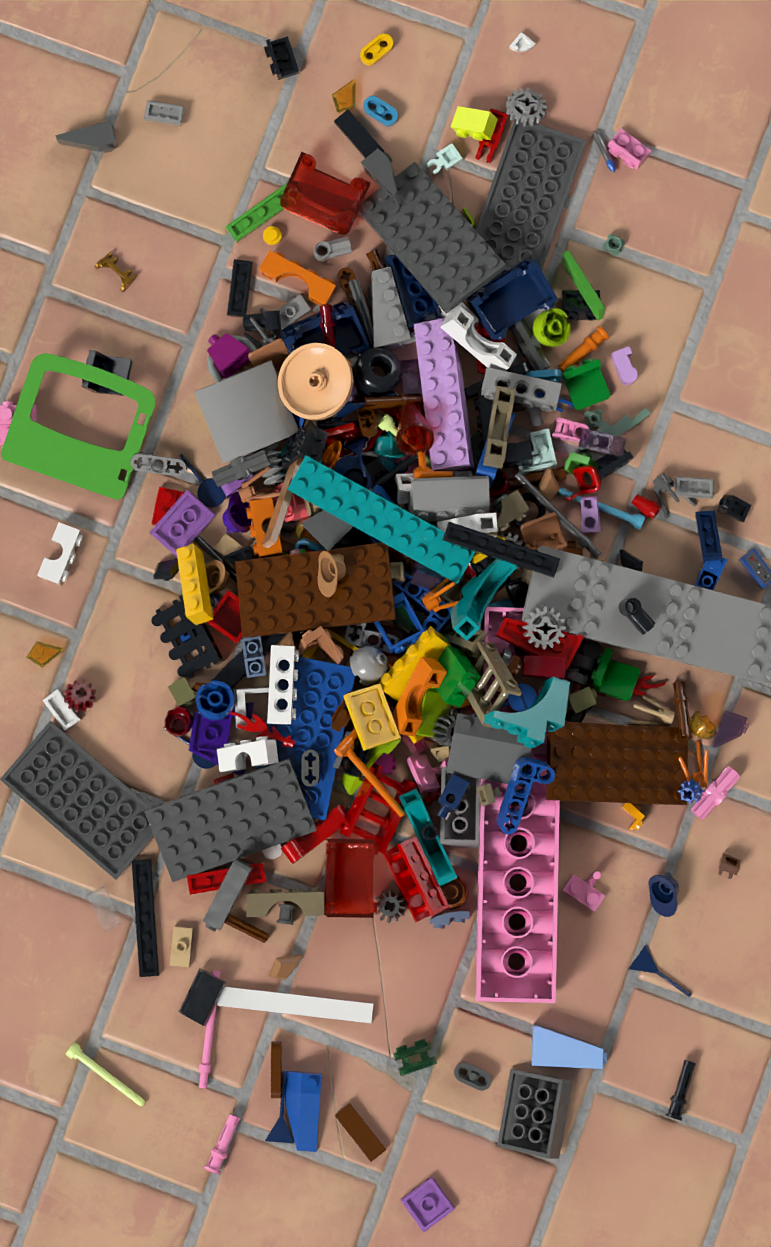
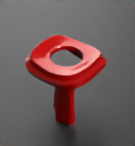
[565,466,601,501]

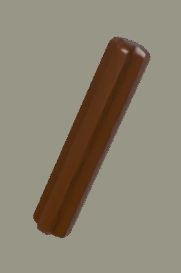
[225,914,269,943]

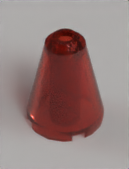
[396,404,434,455]

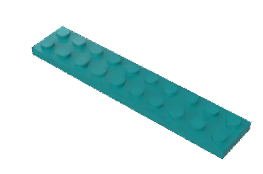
[287,455,475,584]

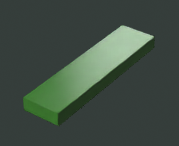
[226,183,298,243]
[562,250,605,321]

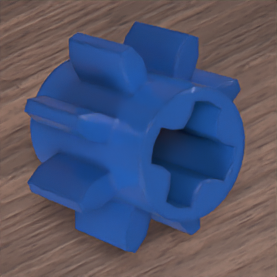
[678,778,704,804]

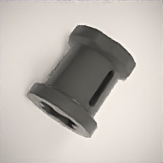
[276,904,296,925]

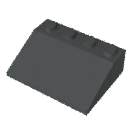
[446,713,531,787]
[497,1069,573,1159]

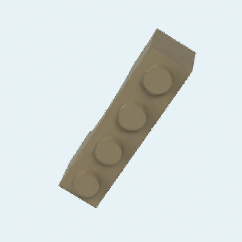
[483,386,516,469]
[497,490,530,532]
[246,888,325,917]

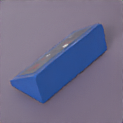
[739,548,771,590]

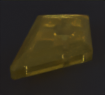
[332,79,356,113]
[26,641,65,668]

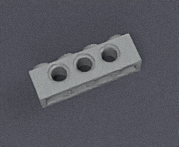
[481,367,562,412]

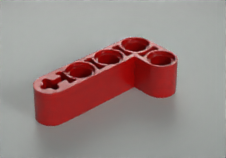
[281,803,348,864]

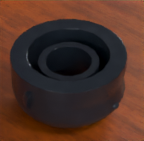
[353,347,402,397]

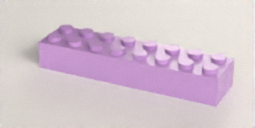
[414,318,475,471]

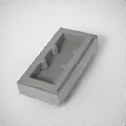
[144,100,185,126]
[277,294,311,331]
[674,477,714,499]

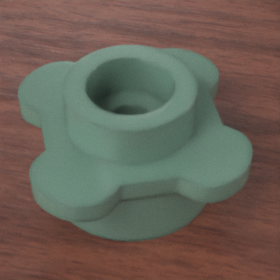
[602,234,625,256]
[584,409,604,429]

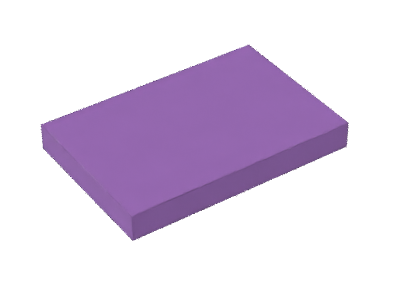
[149,490,215,557]

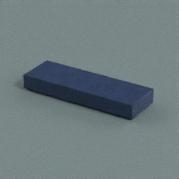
[695,510,723,561]

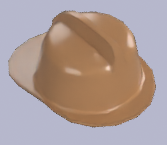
[318,551,346,597]
[205,560,230,594]

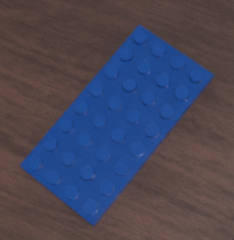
[257,656,355,820]

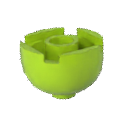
[533,308,571,347]

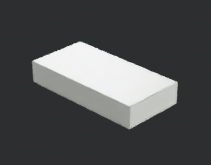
[43,689,81,731]

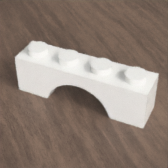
[440,306,517,371]

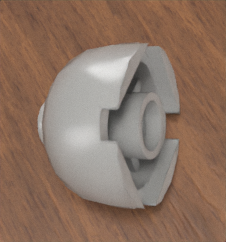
[350,646,388,686]

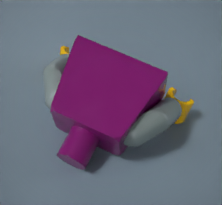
[207,334,257,382]

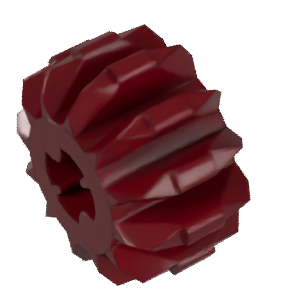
[64,680,96,713]

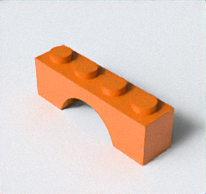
[259,250,337,305]
[392,657,447,736]

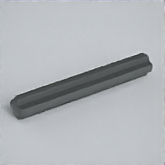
[349,279,374,348]

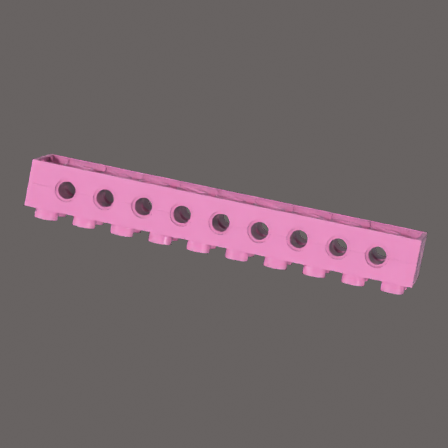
[475,607,560,1003]

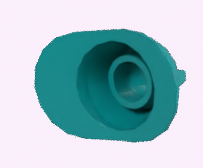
[371,431,406,458]

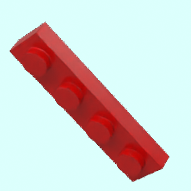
[187,863,267,895]

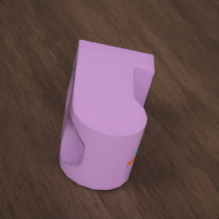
[610,346,638,386]
[581,496,601,532]

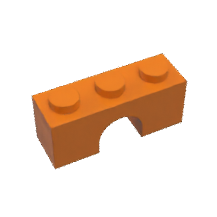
[246,498,282,558]

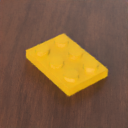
[343,684,401,751]

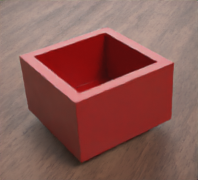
[206,590,242,645]

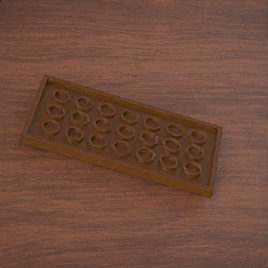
[235,542,396,638]
[546,722,688,805]

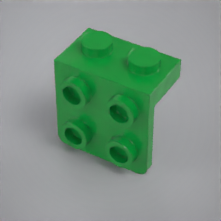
[562,358,611,411]
[591,648,640,701]

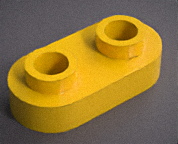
[360,33,393,66]

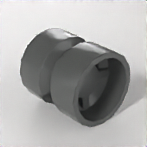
[564,653,597,687]

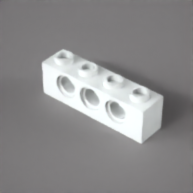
[267,645,299,725]

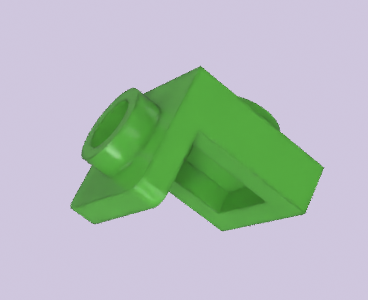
[564,452,598,475]

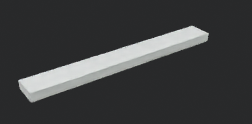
[217,986,373,1023]

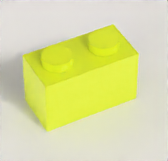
[451,106,498,141]

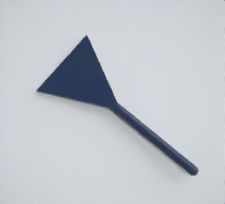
[336,393,397,419]
[343,435,367,477]
[629,946,691,997]
[265,1077,294,1143]

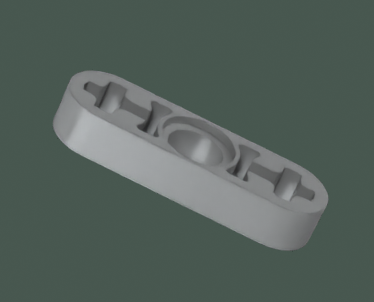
[130,453,186,476]

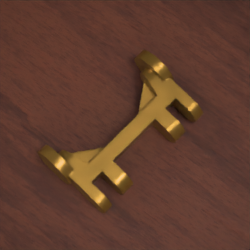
[94,252,137,292]

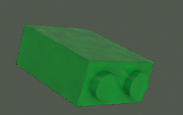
[436,645,481,707]

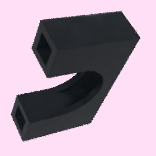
[474,388,533,469]

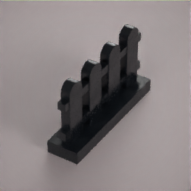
[151,595,225,679]

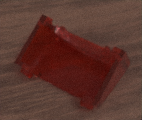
[280,151,371,235]
[325,839,378,918]

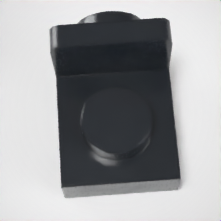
[717,495,751,522]

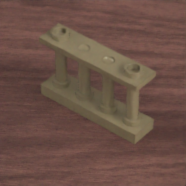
[467,641,522,729]

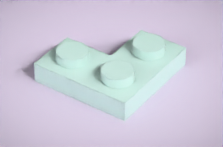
[518,428,557,475]

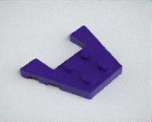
[188,702,254,776]

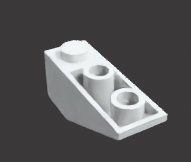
[437,513,498,537]

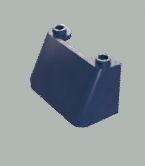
[465,259,558,341]
[279,301,371,355]

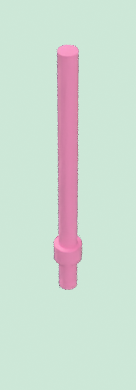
[199,971,221,1089]

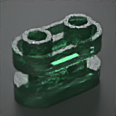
[393,1038,437,1076]

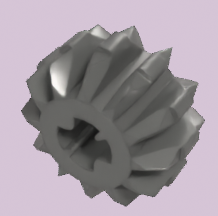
[432,713,457,747]
[373,890,406,923]

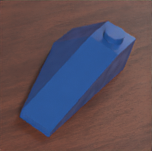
[283,1070,322,1152]

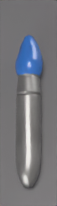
[593,131,616,172]

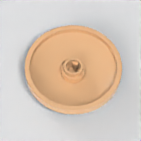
[278,343,353,420]

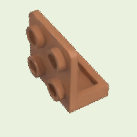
[248,338,289,376]
[520,512,568,551]
[297,626,344,665]

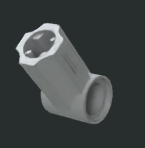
[314,237,352,262]

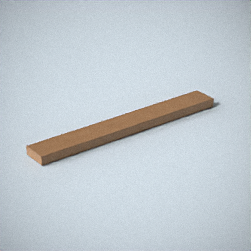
[262,419,318,548]

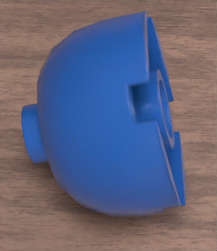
[196,680,235,721]

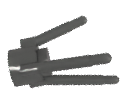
[243,308,279,348]
[653,473,696,519]

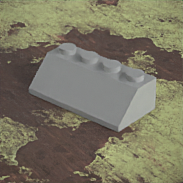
[408,476,490,522]
[440,767,480,848]

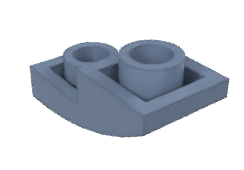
[241,636,266,678]
[430,911,470,929]

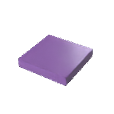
[401,1176,455,1232]

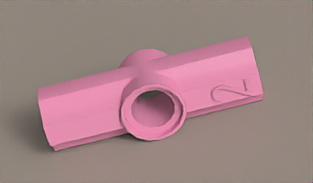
[690,766,741,820]

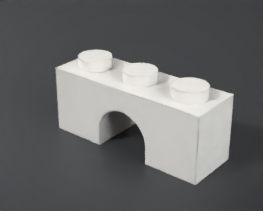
[37,522,83,585]
[217,736,279,772]

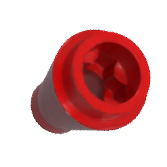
[631,494,661,519]

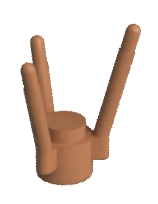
[238,466,280,503]

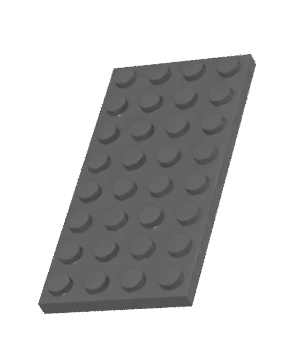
[476,119,587,272]
[356,162,507,314]
[0,721,154,880]
[144,757,317,882]

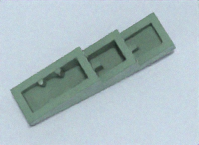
[578,408,651,453]

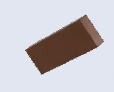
[335,1103,386,1162]

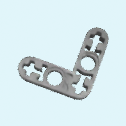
[345,623,400,653]

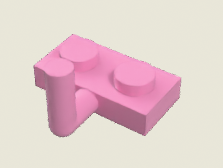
[406,754,449,794]
[562,871,605,912]

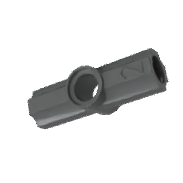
[509,319,550,371]
[212,450,271,487]

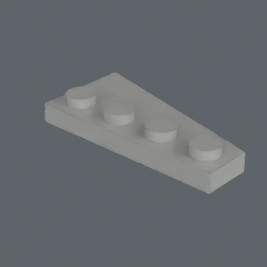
[371,267,411,348]

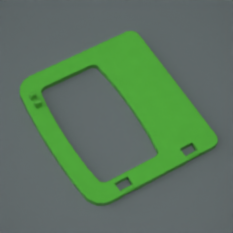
[1,353,156,500]

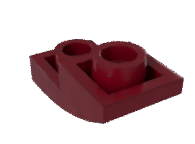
[522,656,566,679]

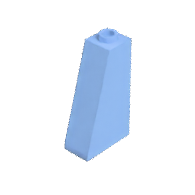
[531,1025,607,1069]

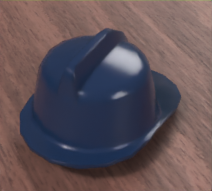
[334,455,372,489]
[648,872,679,917]

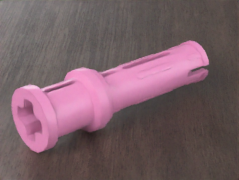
[204,1114,240,1175]

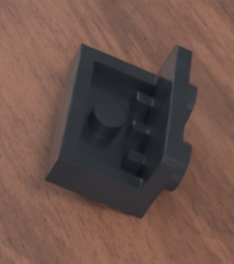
[264,36,300,80]

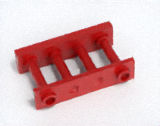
[339,763,417,854]
[383,836,450,923]

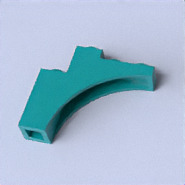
[450,559,517,641]
[484,677,570,748]
[399,789,457,886]

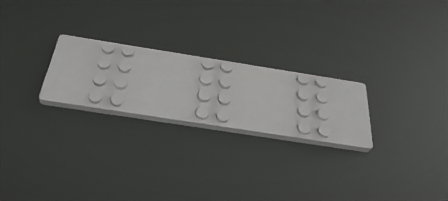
[522,546,771,686]

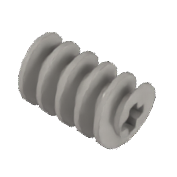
[257,444,287,486]

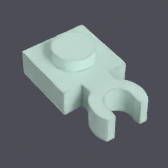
[427,143,463,175]

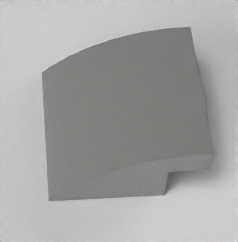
[194,360,299,464]

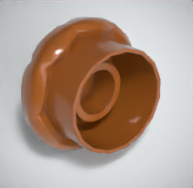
[440,876,468,909]

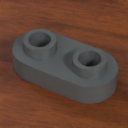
[454,1062,492,1091]

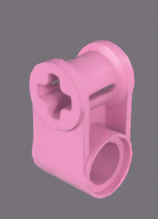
[552,418,589,443]

